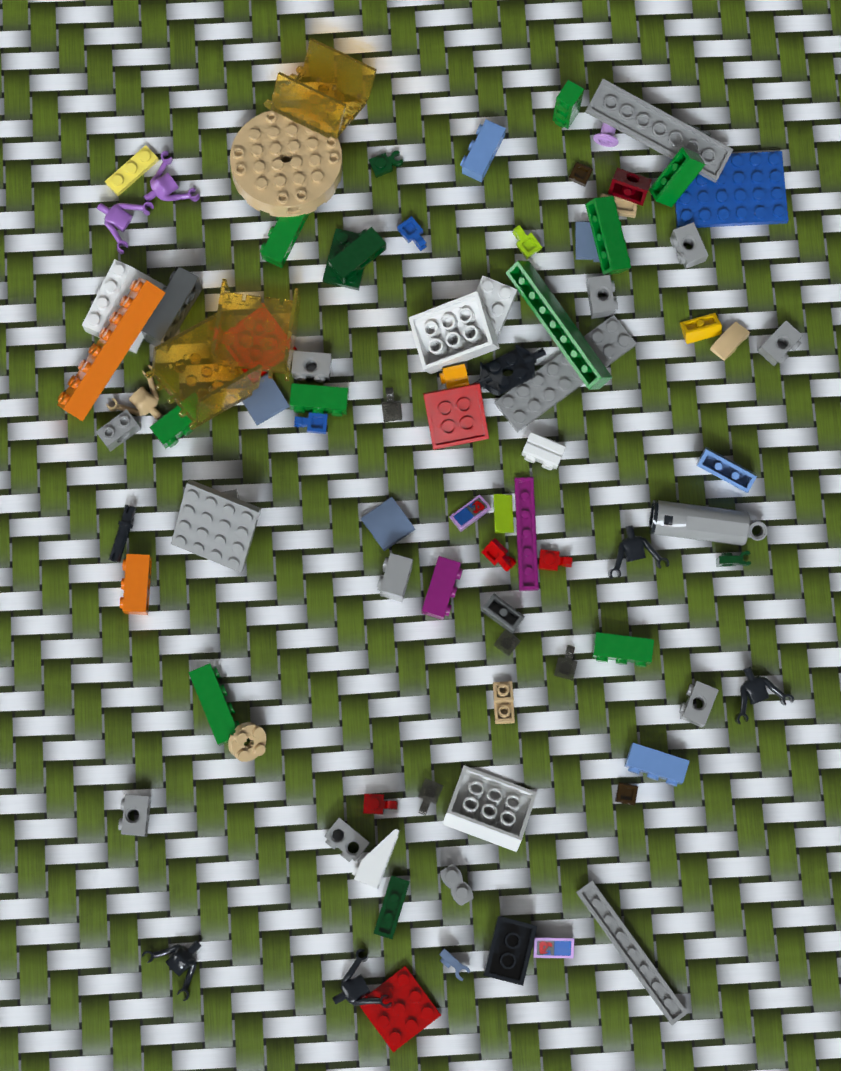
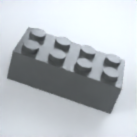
[141,267,203,352]

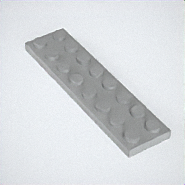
[585,79,733,183]
[494,315,637,433]

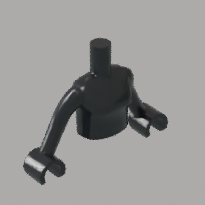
[608,525,669,579]
[734,667,794,725]
[142,940,201,1001]
[332,949,392,1008]

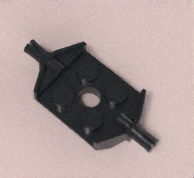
[472,344,546,396]

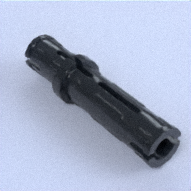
[108,505,137,563]

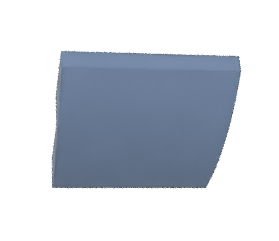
[575,222,600,262]
[237,374,289,426]
[361,497,415,551]

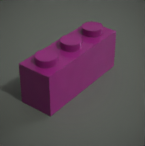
[421,556,463,620]

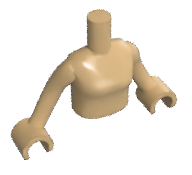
[106,365,163,420]

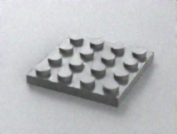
[171,479,261,573]

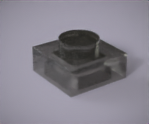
[494,629,521,657]

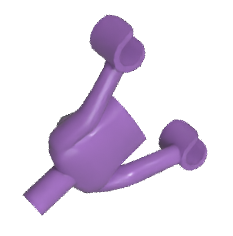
[143,151,200,202]
[97,202,154,254]

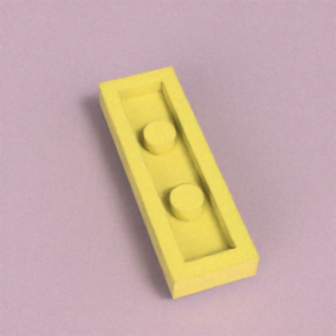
[105,145,159,196]

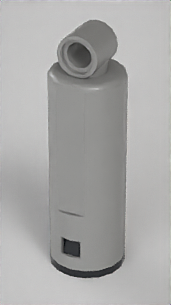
[649,500,768,546]

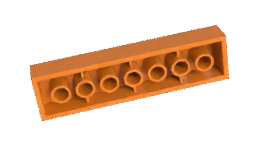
[57,278,166,422]

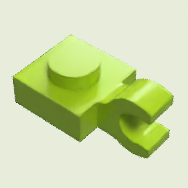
[512,225,542,259]

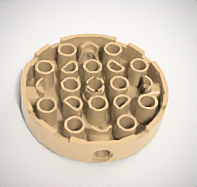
[230,108,342,217]

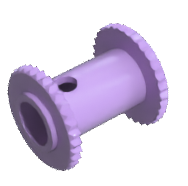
[593,122,619,147]

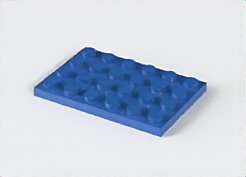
[671,151,788,228]

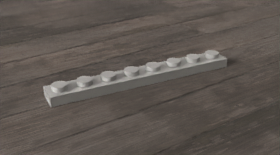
[576,881,688,1025]

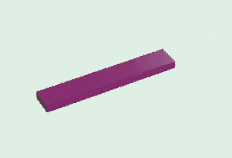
[514,477,539,591]

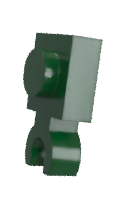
[369,151,403,178]

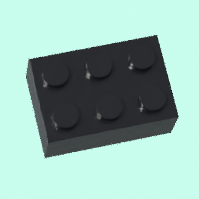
[483,916,537,986]

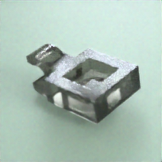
[381,387,402,422]
[554,645,577,681]
[418,778,444,816]

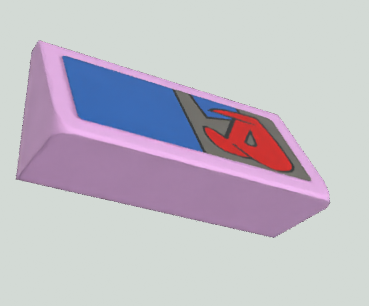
[449,495,491,532]
[534,937,574,958]

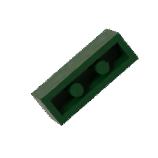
[329,227,386,284]

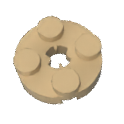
[228,722,266,762]

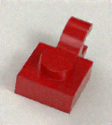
[481,538,517,572]
[538,549,573,571]
[363,793,398,815]

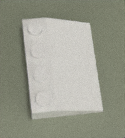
[82,259,167,354]
[409,291,500,374]
[443,765,537,852]
[352,829,399,889]

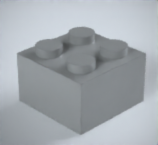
[377,553,413,602]

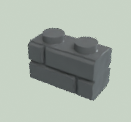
[481,594,525,634]

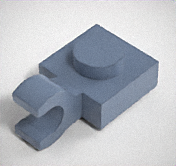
[439,949,470,981]

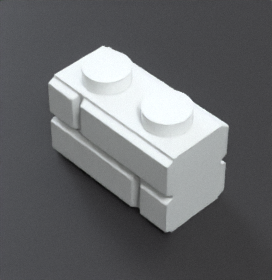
[522,431,566,470]

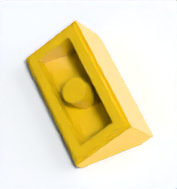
[680,313,722,344]

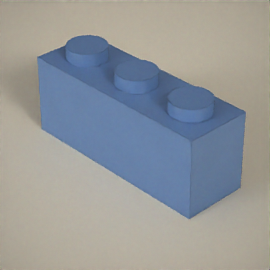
[460,119,506,182]
[697,447,757,493]
[624,743,689,787]

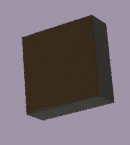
[568,162,593,187]
[615,782,638,806]

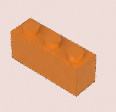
[120,554,152,615]

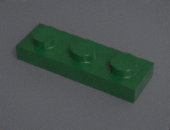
[373,876,410,940]

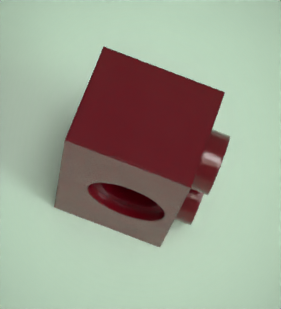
[608,168,652,206]

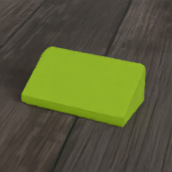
[493,494,514,534]

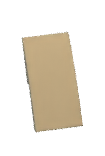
[710,322,750,361]
[493,681,515,724]

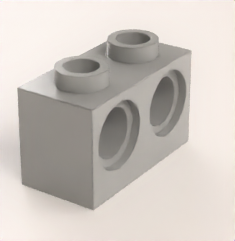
[325,818,370,862]

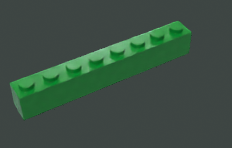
[506,260,612,390]

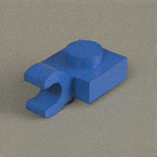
[397,216,427,251]
[294,412,328,434]

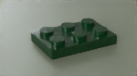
[323,228,365,291]

